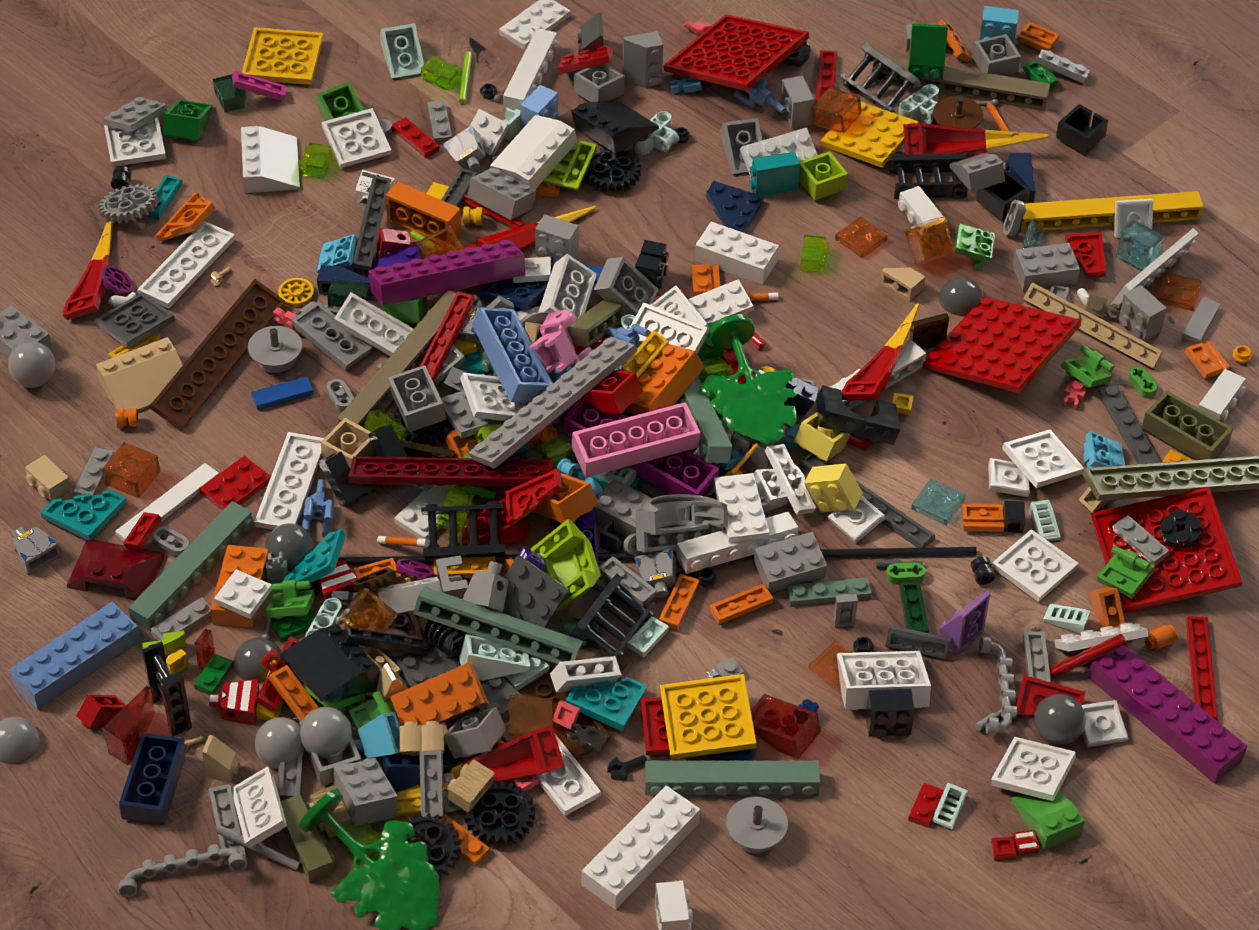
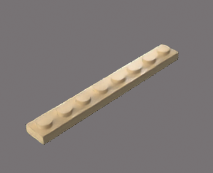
[1023,282,1164,369]

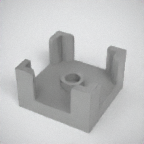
[436,556,468,596]

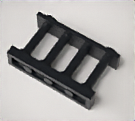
[839,43,922,113]
[889,154,968,199]
[421,501,506,560]
[569,573,656,662]
[142,641,192,737]

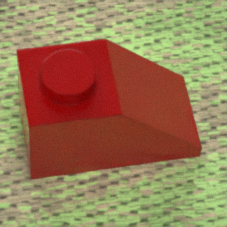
[76,695,129,729]

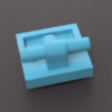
[317,234,358,273]
[1083,431,1125,468]

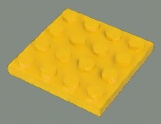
[242,27,323,85]
[820,100,919,168]
[660,674,757,760]

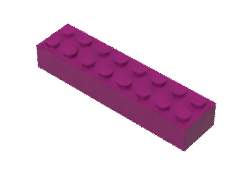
[368,240,526,306]
[563,399,719,497]
[1088,645,1247,784]

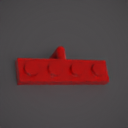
[255,636,299,712]

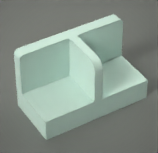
[503,108,521,141]

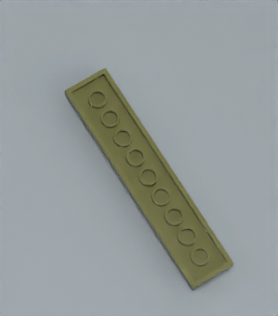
[1083,456,1259,501]

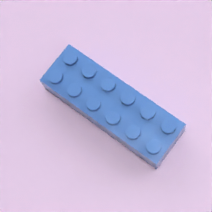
[472,307,553,403]
[9,601,140,710]

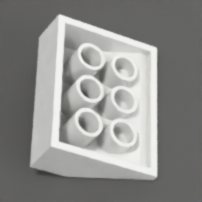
[490,115,578,189]
[241,126,300,193]
[837,651,931,710]

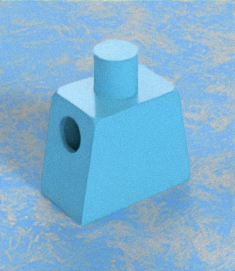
[354,712,400,758]

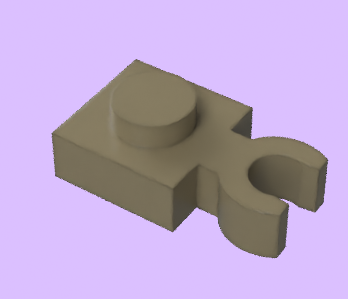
[1084,294,1120,319]

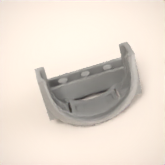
[636,495,728,552]

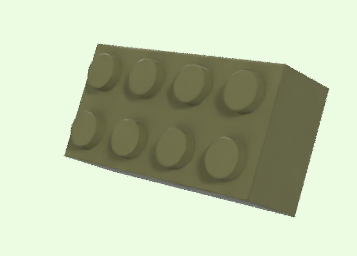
[1142,390,1233,460]

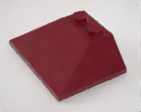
[67,539,165,600]

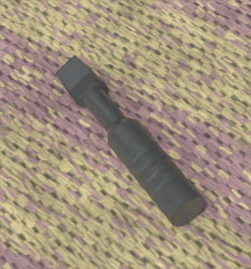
[876,560,923,568]

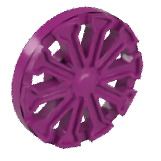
[100,266,133,295]
[396,559,434,579]

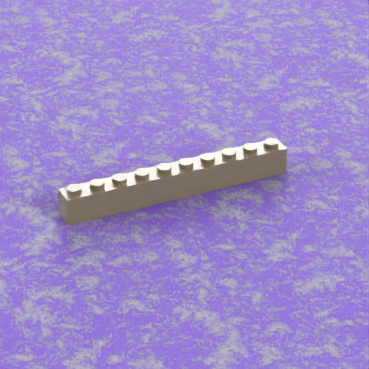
[872,56,1050,111]
[337,290,456,430]

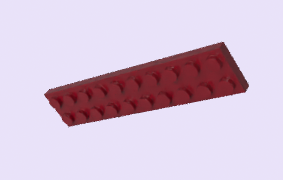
[348,456,554,487]

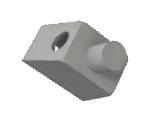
[463,561,509,612]

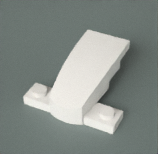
[713,444,816,515]

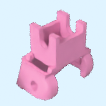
[529,310,592,374]

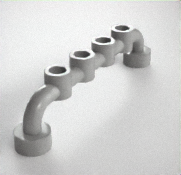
[979,636,1017,735]
[119,844,247,898]

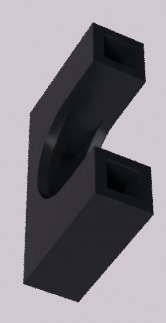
[816,385,901,445]
[318,424,408,506]

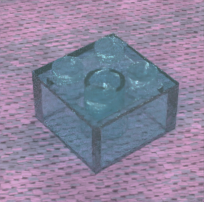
[1116,219,1165,271]

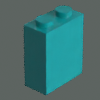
[749,151,800,196]

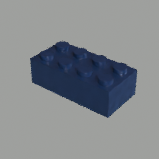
[119,733,186,825]

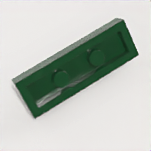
[899,581,929,633]

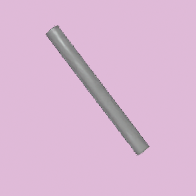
[216,825,300,871]

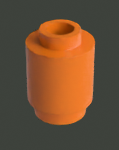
[1145,625,1177,651]

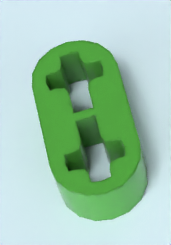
[1128,366,1157,398]
[886,563,925,584]

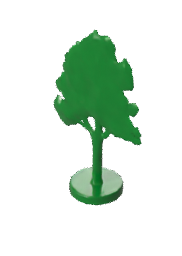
[700,314,797,445]
[299,788,440,930]

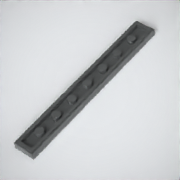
[799,452,935,548]

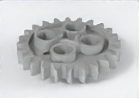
[98,184,159,224]

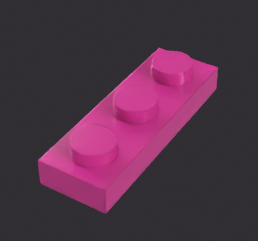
[232,71,286,101]

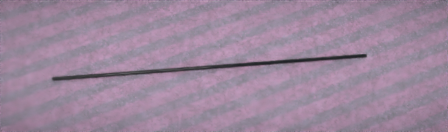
[338,547,977,565]

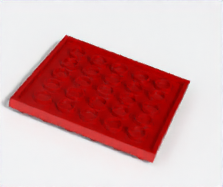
[663,14,810,91]
[922,297,1081,393]
[1091,487,1242,613]

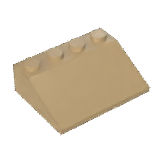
[96,337,183,412]

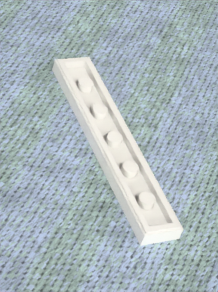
[115,463,219,541]

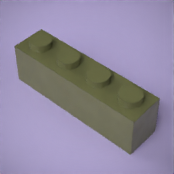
[567,301,623,348]
[281,794,336,883]

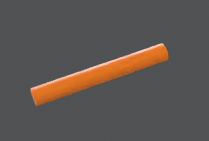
[987,102,1009,131]

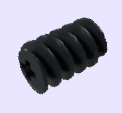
[423,619,465,657]

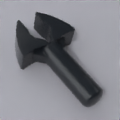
[607,755,647,780]

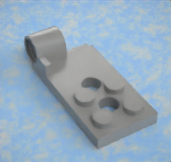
[291,302,373,370]

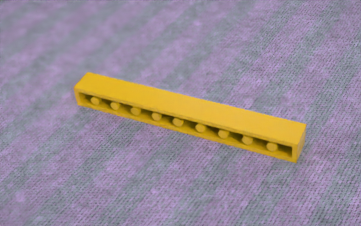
[1020,191,1203,233]

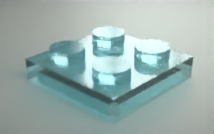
[911,478,966,526]

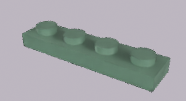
[786,577,871,606]

